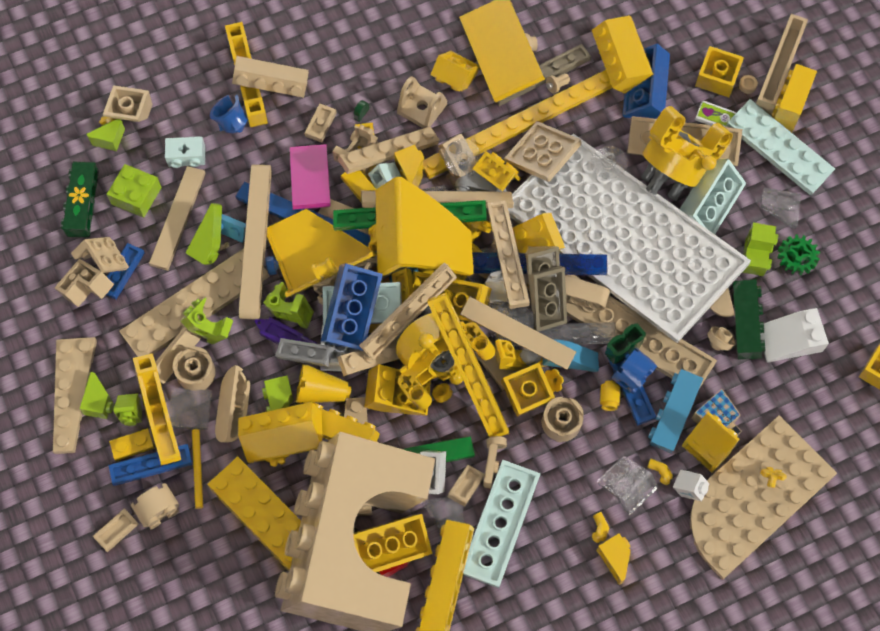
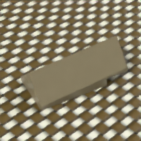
[526,246,567,332]

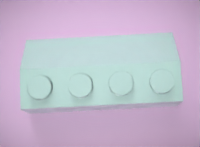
[680,159,746,234]

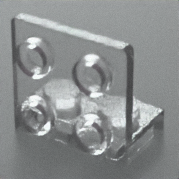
[597,456,658,515]

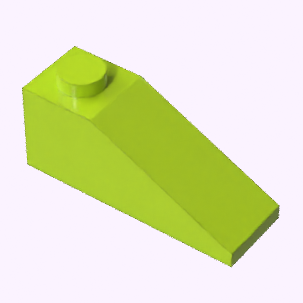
[186,203,222,265]

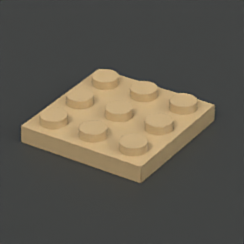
[504,121,582,182]

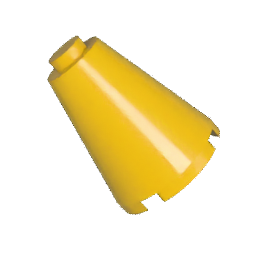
[296,364,351,404]

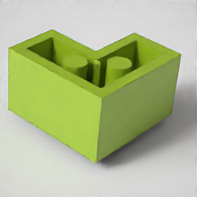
[742,222,778,276]

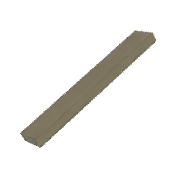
[490,44,591,106]

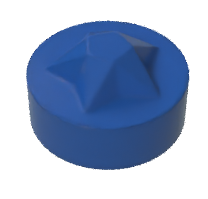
[265,256,279,275]

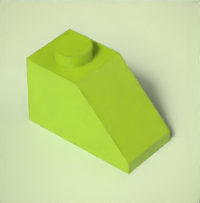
[80,372,114,419]

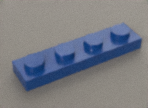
[607,354,656,426]
[108,444,193,486]

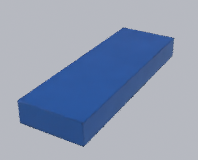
[106,243,145,300]

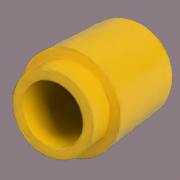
[600,380,620,411]

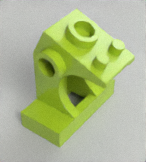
[263,282,314,329]
[180,298,233,345]

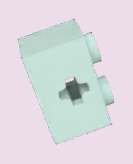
[165,137,205,168]

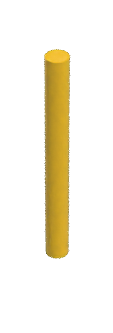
[192,429,203,509]

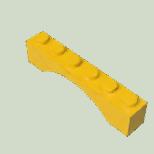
[225,22,268,127]

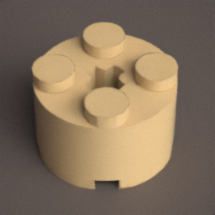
[173,346,216,392]
[541,397,584,442]
[131,483,179,530]

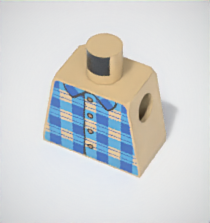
[692,389,742,436]

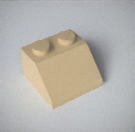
[103,85,153,122]

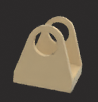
[397,76,447,129]

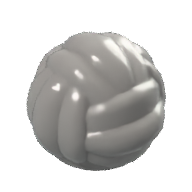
[520,348,542,366]

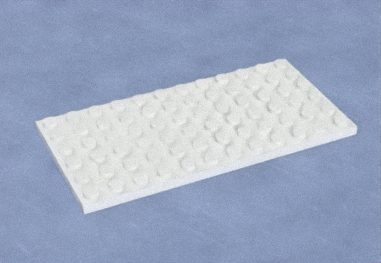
[508,134,751,343]

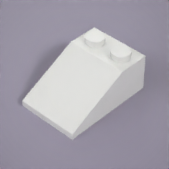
[760,308,829,363]

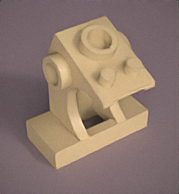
[332,124,378,176]

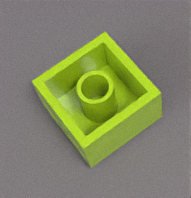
[107,164,162,218]

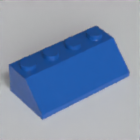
[622,44,670,119]
[321,263,383,351]

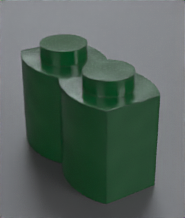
[605,323,646,364]

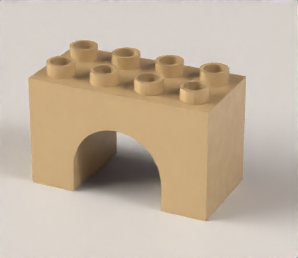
[275,432,435,631]

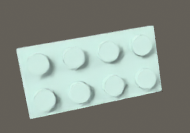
[323,282,402,325]

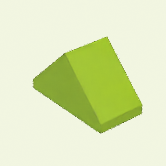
[87,119,125,151]

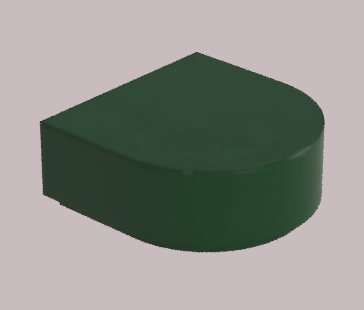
[353,100,370,122]

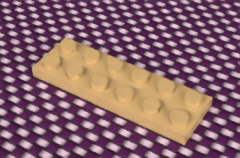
[627,116,743,166]

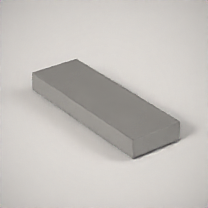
[275,338,334,367]

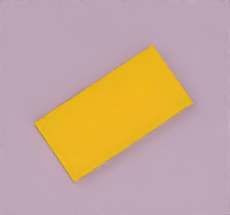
[459,0,545,103]

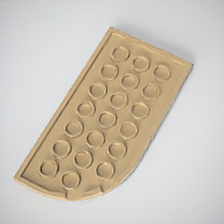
[690,415,837,580]

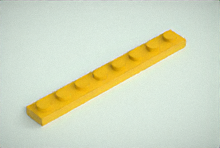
[427,292,509,438]

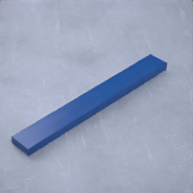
[235,181,370,246]

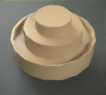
[707,327,735,351]

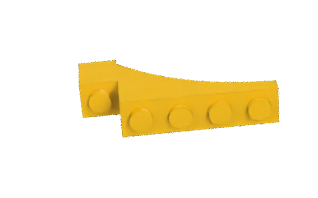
[133,353,181,465]

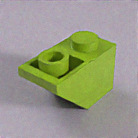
[262,375,293,411]
[114,394,142,426]

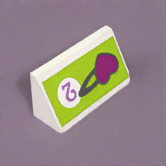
[695,101,736,127]

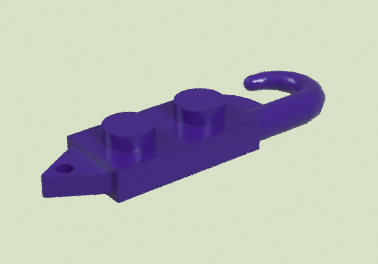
[254,317,318,345]

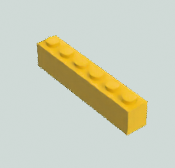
[416,519,474,631]

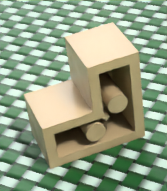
[55,259,114,307]

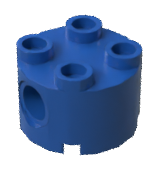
[611,348,657,394]

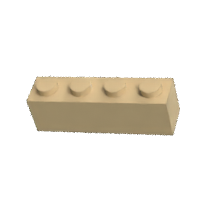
[232,56,309,98]

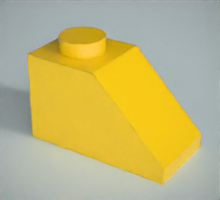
[596,533,631,585]

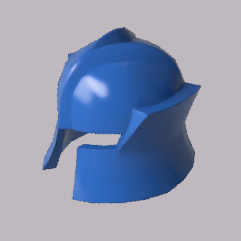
[210,95,248,133]

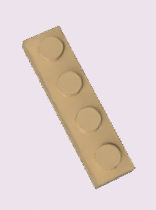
[337,339,399,376]

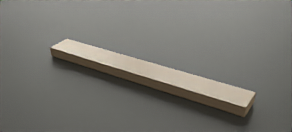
[361,191,514,208]

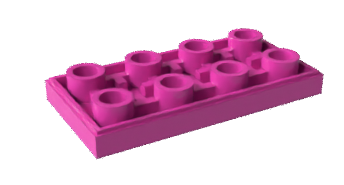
[290,144,331,210]

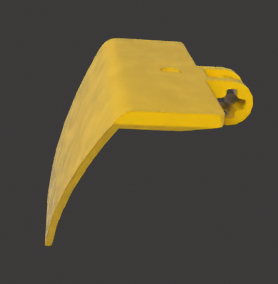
[368,177,474,276]
[267,209,377,298]

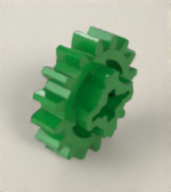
[777,234,820,275]

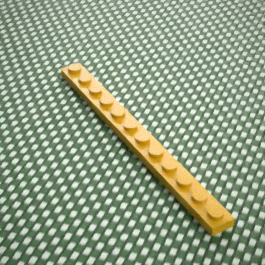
[422,70,612,179]

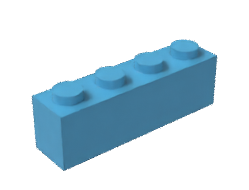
[648,369,703,454]

